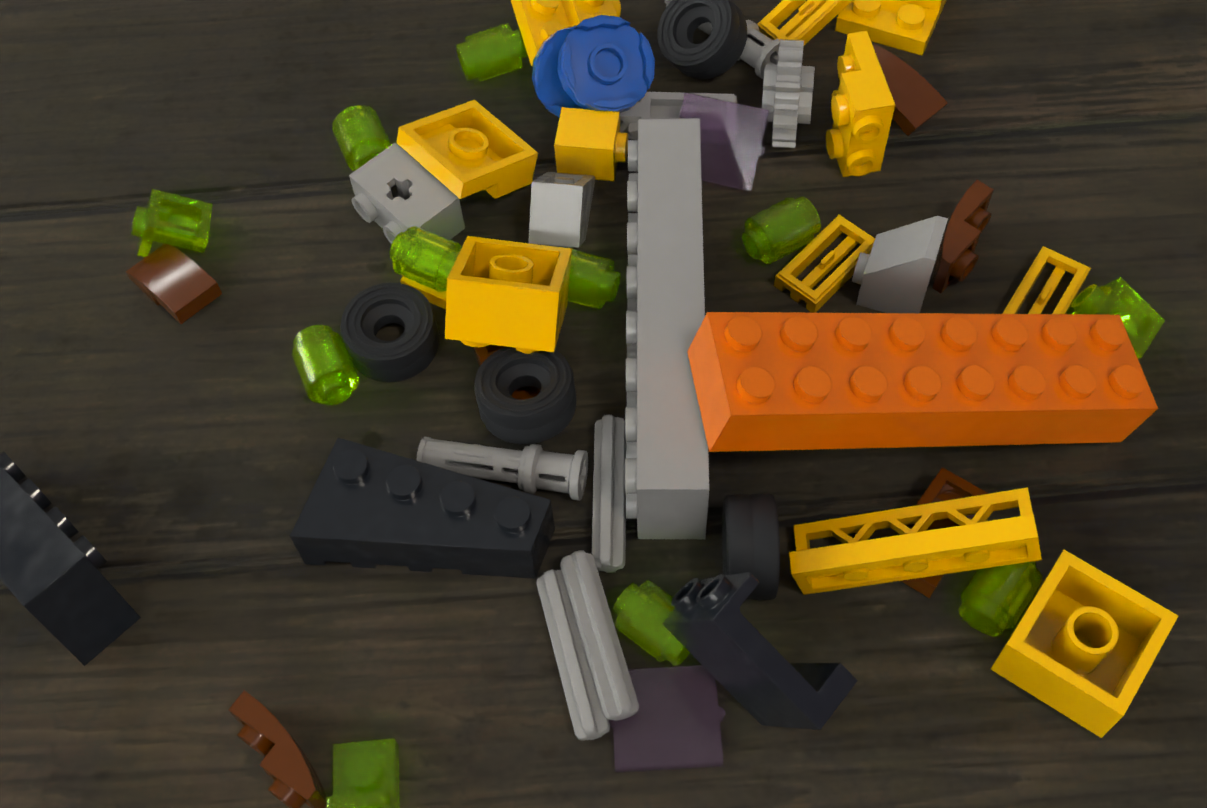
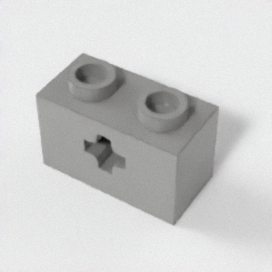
[349,143,465,260]

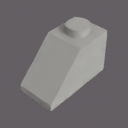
[528,172,595,249]
[852,216,948,313]

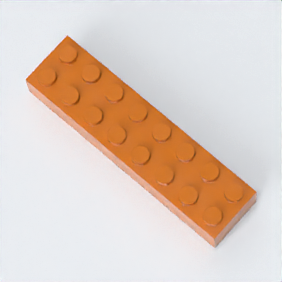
[687,312,1158,452]

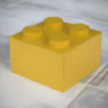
[445,236,572,354]
[991,550,1178,738]

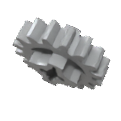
[761,39,815,148]

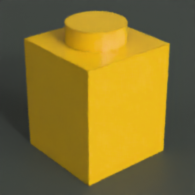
[554,107,628,181]

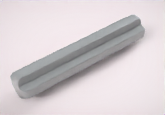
[592,415,626,573]
[560,550,639,721]
[536,569,610,741]

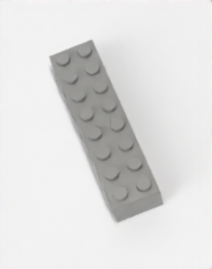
[625,118,709,539]

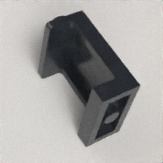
[662,572,858,730]

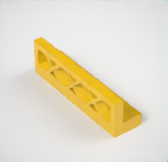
[789,487,1042,595]

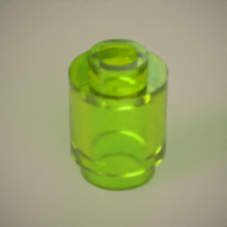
[456,23,528,82]
[332,105,391,171]
[742,196,821,264]
[390,226,462,292]
[565,247,621,310]
[292,325,359,405]
[959,561,1042,637]
[613,580,690,666]

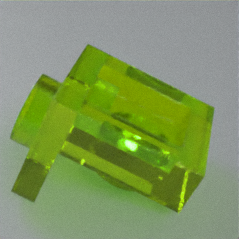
[131,189,212,257]
[1071,277,1165,359]
[326,738,400,808]

